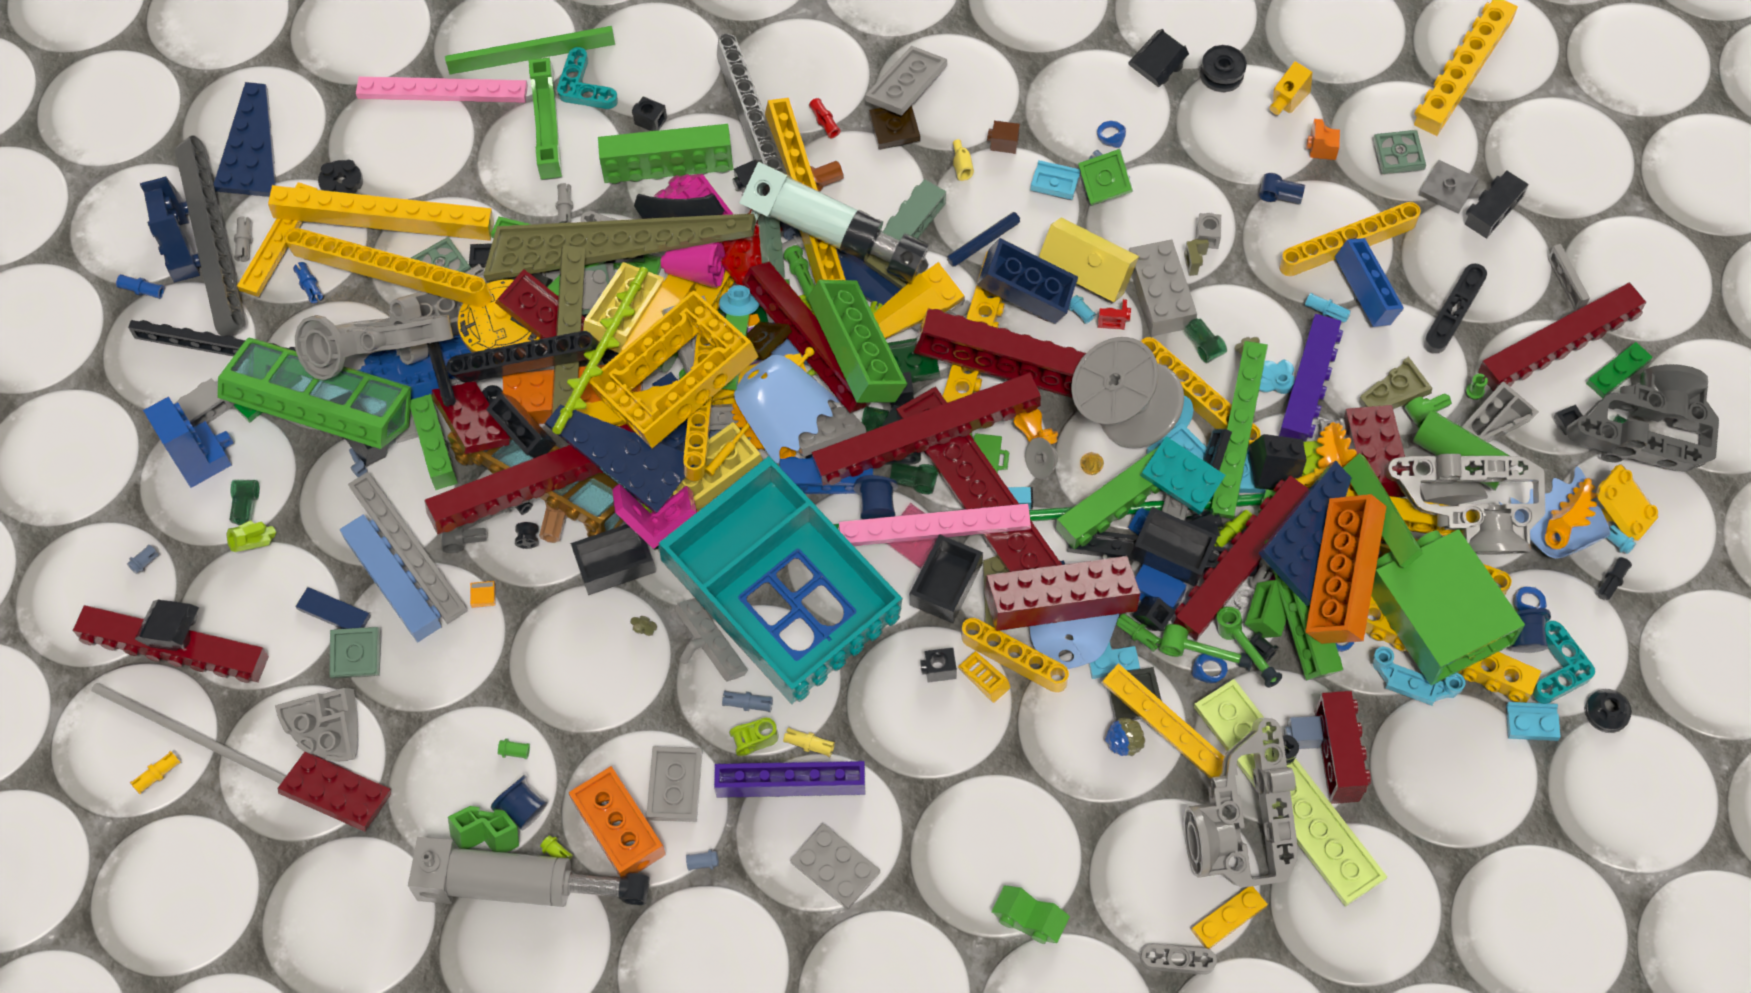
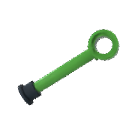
[1217,607,1282,688]
[1159,624,1253,672]

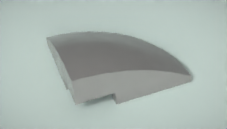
[1403,448,1488,506]
[275,688,357,761]

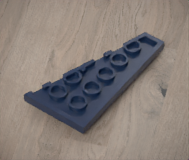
[213,82,276,197]
[544,404,694,514]
[1258,461,1352,606]

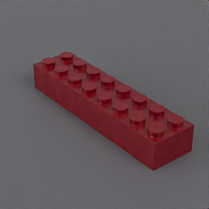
[913,308,1086,398]

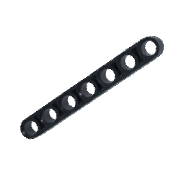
[446,331,600,383]

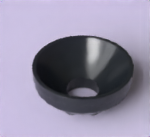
[1585,689,1632,733]

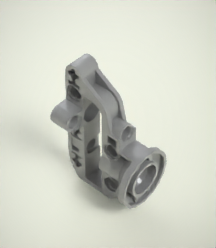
[295,295,453,380]
[1384,454,1545,555]
[1184,718,1298,888]

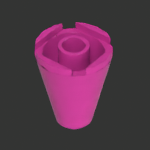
[661,242,725,288]

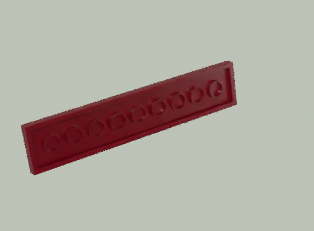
[896,386,1062,572]

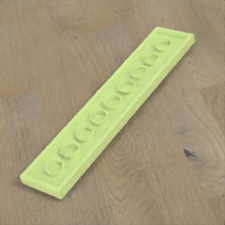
[1194,679,1387,907]

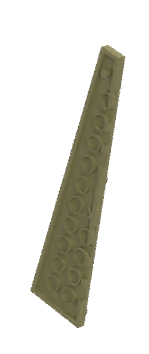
[483,213,756,281]

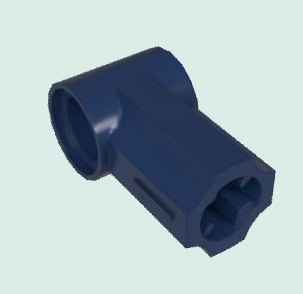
[1259,173,1305,204]

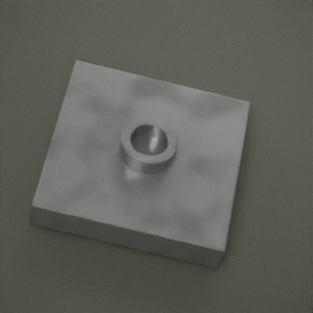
[1419,160,1479,214]

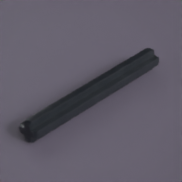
[427,341,456,407]

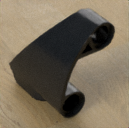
[634,193,725,219]

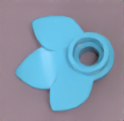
[1260,359,1295,394]

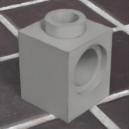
[1197,213,1222,249]

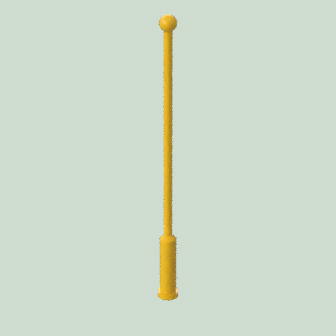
[705,347,814,476]

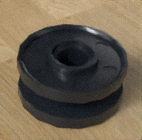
[1200,45,1247,93]

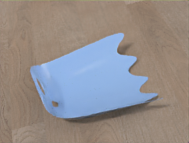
[734,355,839,464]
[1499,466,1610,559]
[1030,614,1120,669]

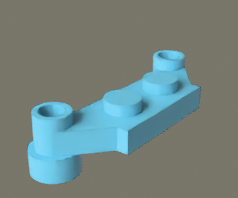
[1373,647,1465,706]

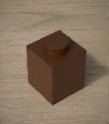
[987,120,1020,154]

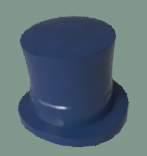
[854,475,898,520]
[1511,608,1551,653]
[491,775,548,831]

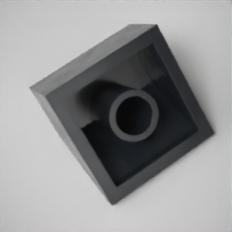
[1248,434,1307,490]

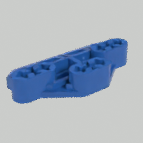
[358,335,482,400]

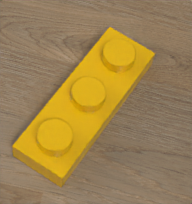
[1191,886,1268,949]

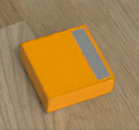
[470,581,496,608]

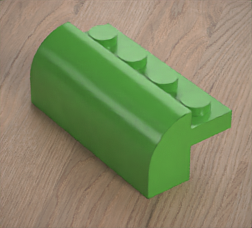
[1413,410,1510,491]

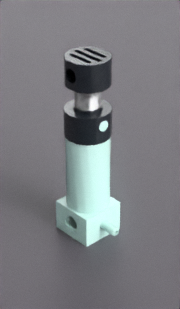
[739,162,930,283]

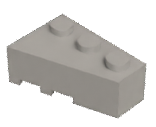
[1462,381,1539,443]

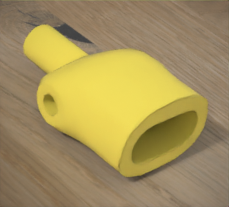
[953,139,974,181]

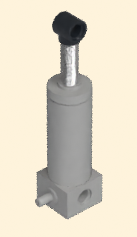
[408,837,650,907]

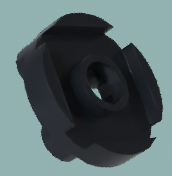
[318,160,363,194]

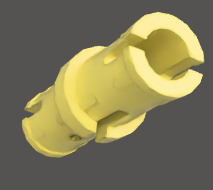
[783,727,835,757]

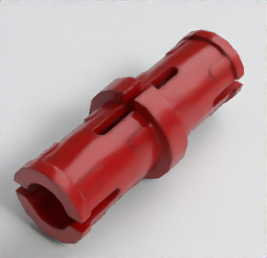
[809,98,841,138]

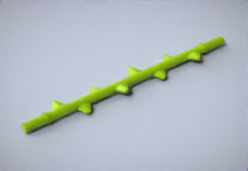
[552,267,648,434]

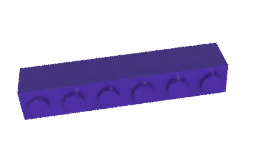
[1279,314,1343,442]
[714,761,866,798]

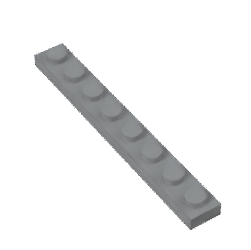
[348,472,467,624]

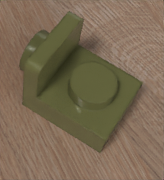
[1184,239,1209,276]

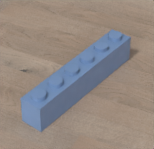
[339,514,441,643]

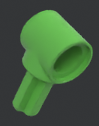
[1405,394,1452,428]

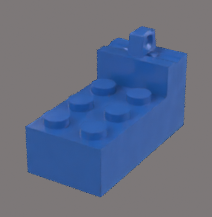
[143,396,234,488]

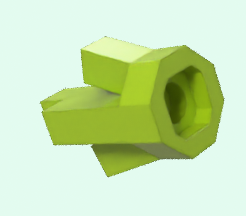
[226,520,277,552]

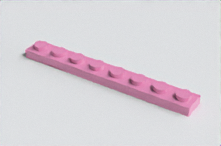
[356,77,528,103]
[839,504,1031,546]

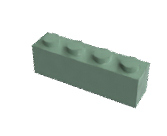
[882,179,946,241]

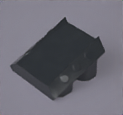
[1128,29,1189,87]
[135,599,199,651]

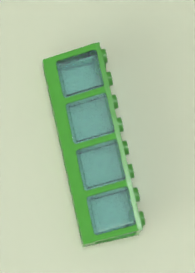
[217,337,411,449]

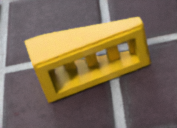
[958,651,1010,703]

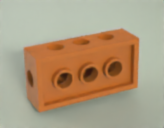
[568,766,666,878]

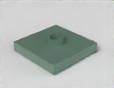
[329,627,380,679]

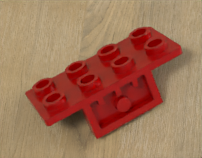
[717,209,782,286]

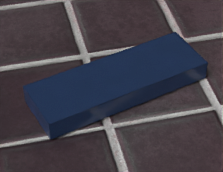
[295,587,371,629]

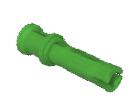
[783,245,815,303]

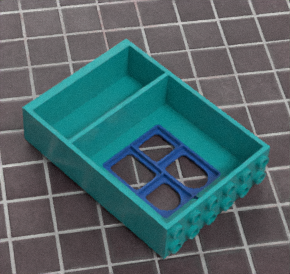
[659,456,903,704]

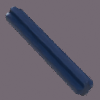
[947,212,1020,267]

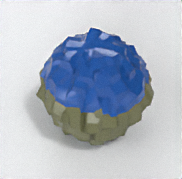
[1105,717,1145,756]

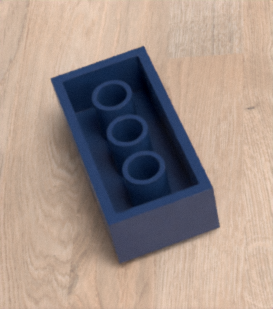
[977,238,1078,324]

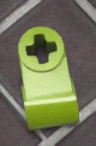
[729,717,779,756]

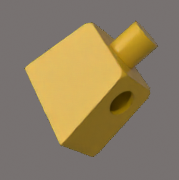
[1269,61,1313,115]

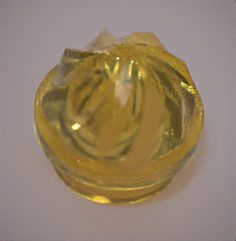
[1080,452,1104,475]

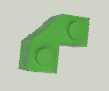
[448,806,519,853]
[991,885,1070,944]

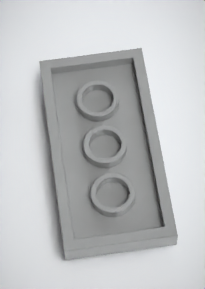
[865,46,947,115]

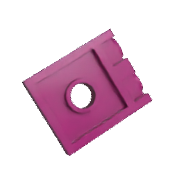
[654,174,733,215]
[612,484,697,549]

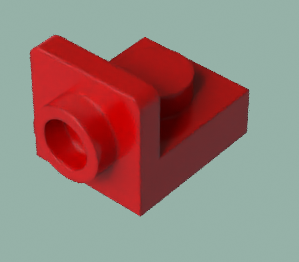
[1098,299,1131,330]

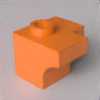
[1306,119,1340,160]

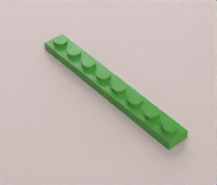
[1211,341,1268,519]

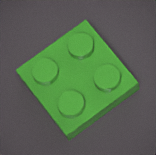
[1078,149,1133,206]

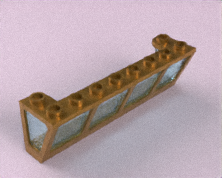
[448,432,638,537]

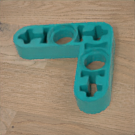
[557,47,618,109]
[1533,621,1595,704]

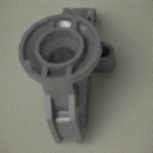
[1566,364,1719,472]

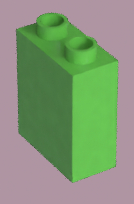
[1371,529,1525,686]

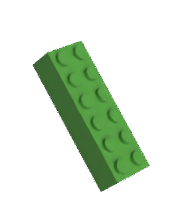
[598,124,734,183]
[808,280,907,403]

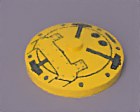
[458,280,540,362]

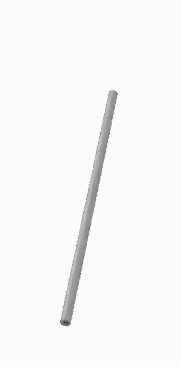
[92,683,286,784]

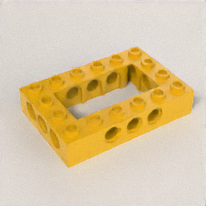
[589,290,758,448]

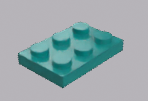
[1140,436,1226,515]

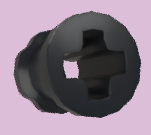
[1250,632,1279,663]

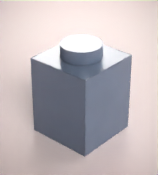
[1284,716,1323,750]

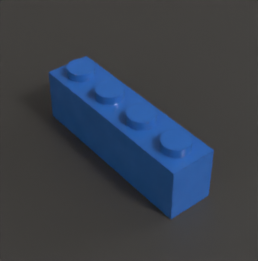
[1335,238,1404,327]
[780,457,873,494]

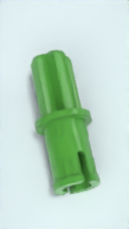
[1116,614,1162,652]

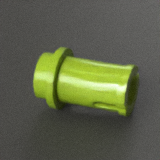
[540,835,573,859]

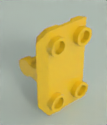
[1596,464,1658,541]

